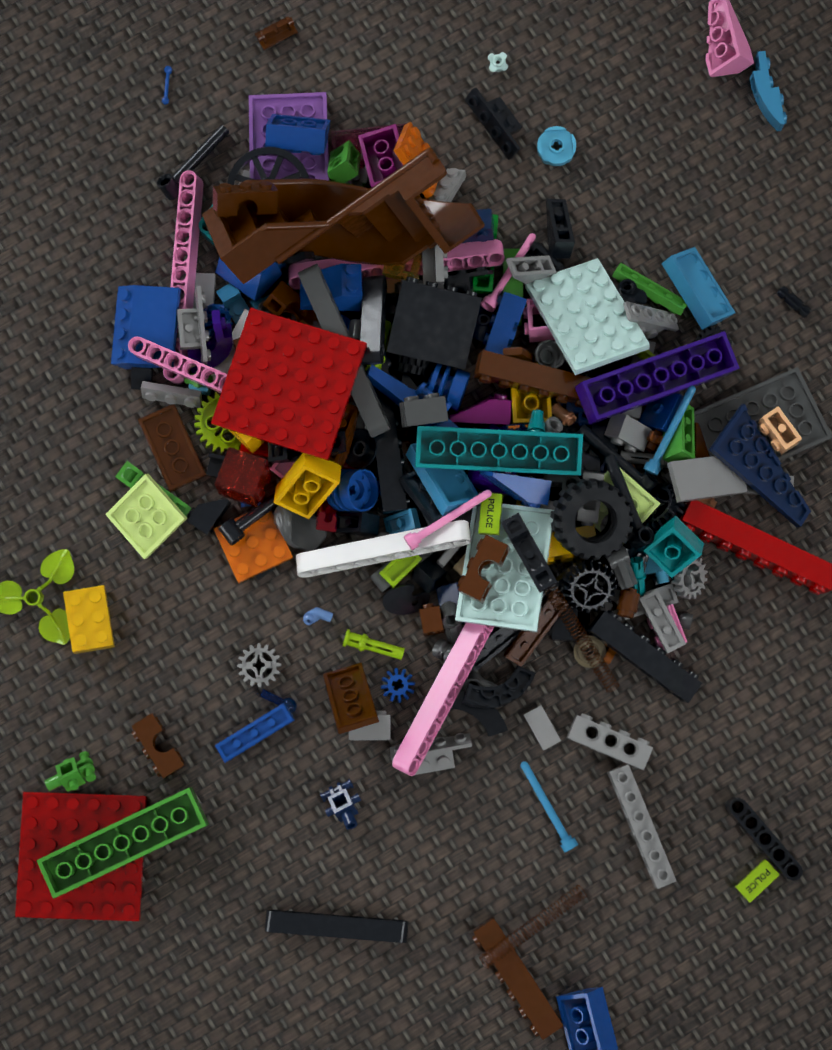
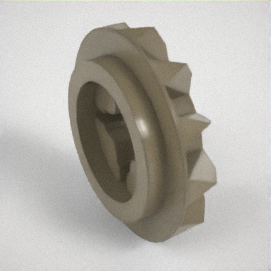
[574,636,606,668]

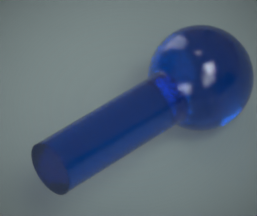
[260,689,297,714]

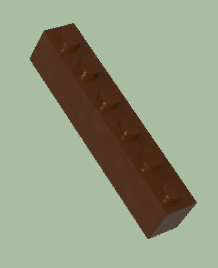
[473,350,591,408]
[472,917,563,1040]

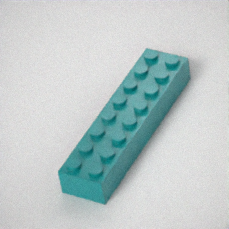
[415,426,583,476]

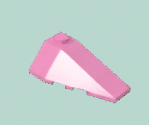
[706,0,754,77]

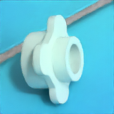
[488,52,508,72]

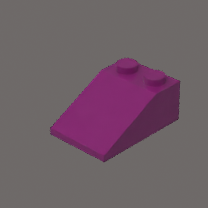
[449,394,511,425]

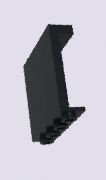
[385,276,482,369]

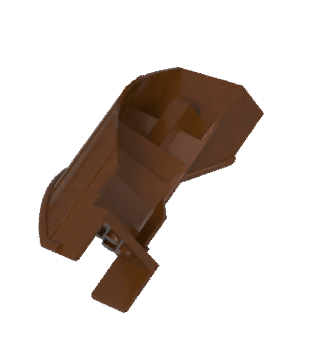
[202,148,485,284]

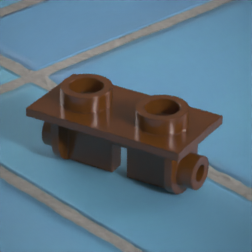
[255,16,298,50]

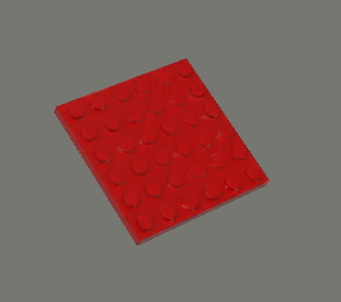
[211,307,367,461]
[15,792,147,921]

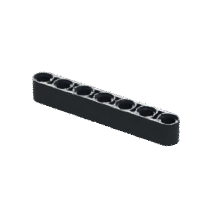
[265,910,409,943]

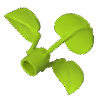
[0,549,75,645]

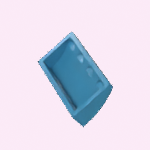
[662,247,736,330]
[406,443,478,516]

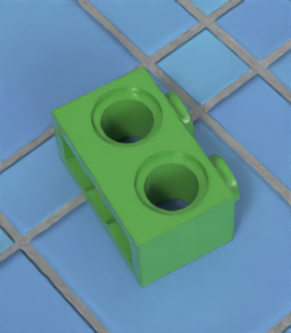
[327,140,361,183]

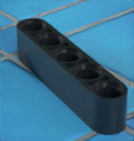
[360,275,387,366]
[726,797,803,881]

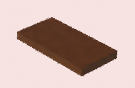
[138,404,207,492]
[323,662,379,734]

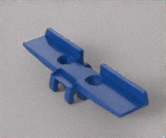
[366,365,459,428]

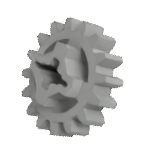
[671,558,708,599]
[237,643,282,688]

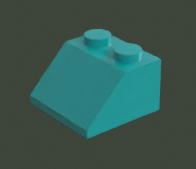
[643,516,704,578]

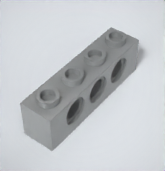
[566,713,653,770]

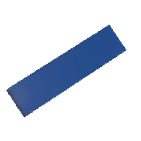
[215,703,295,763]

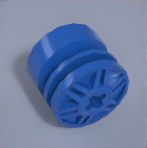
[426,363,471,412]
[327,469,379,512]

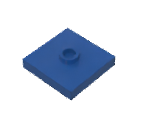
[638,393,684,432]

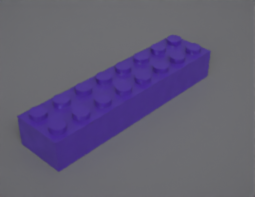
[575,331,739,425]

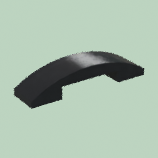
[268,431,346,463]
[501,513,558,593]

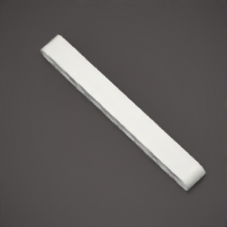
[296,520,471,578]

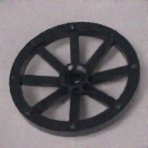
[227,147,309,185]

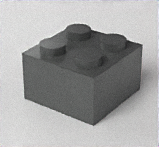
[399,393,448,428]

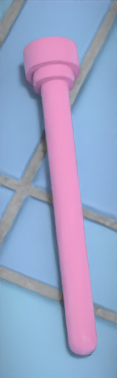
[480,233,536,312]
[404,489,492,550]

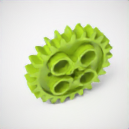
[194,392,241,455]

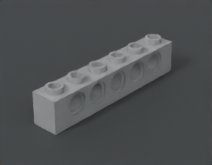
[607,764,676,889]

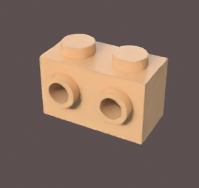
[758,406,802,455]

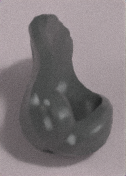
[273,505,327,552]

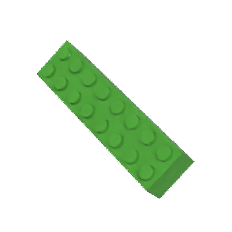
[36,787,209,899]

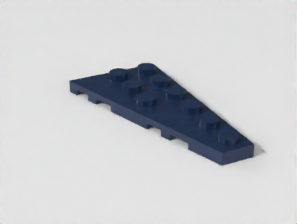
[709,404,811,528]

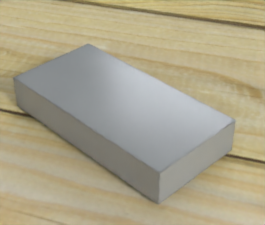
[523,705,561,751]

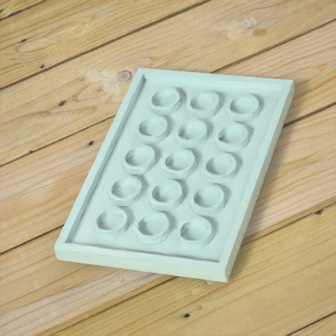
[525,258,650,375]
[455,503,554,632]

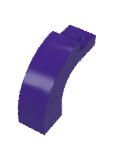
[188,310,233,373]

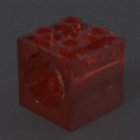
[215,447,272,507]

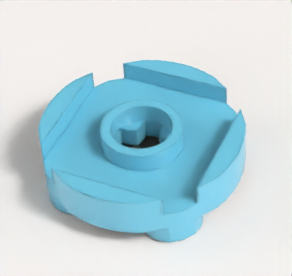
[537,126,576,166]

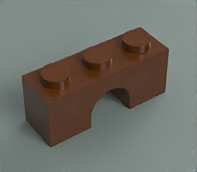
[213,181,278,217]
[262,280,322,329]
[458,535,510,604]
[131,713,186,778]

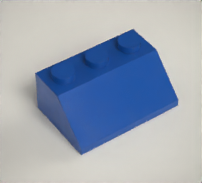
[265,114,331,155]
[215,257,282,302]
[556,987,618,1050]

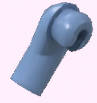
[303,607,334,625]

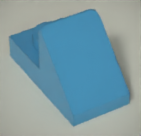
[216,284,250,324]
[383,508,421,535]

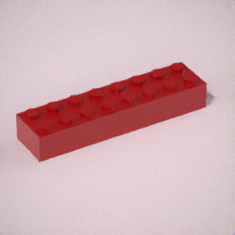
[680,500,832,595]

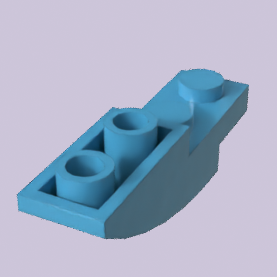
[749,51,787,131]

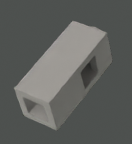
[577,470,605,526]

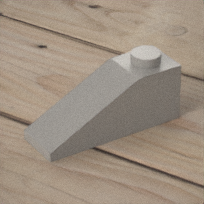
[506,255,557,285]

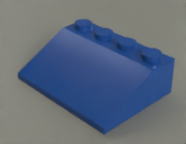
[111,285,181,369]

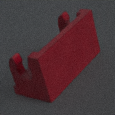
[316,499,337,532]

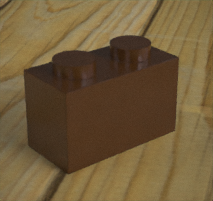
[419,603,444,636]

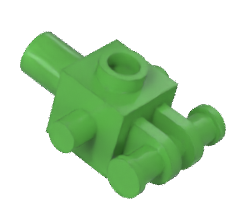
[44,751,96,792]

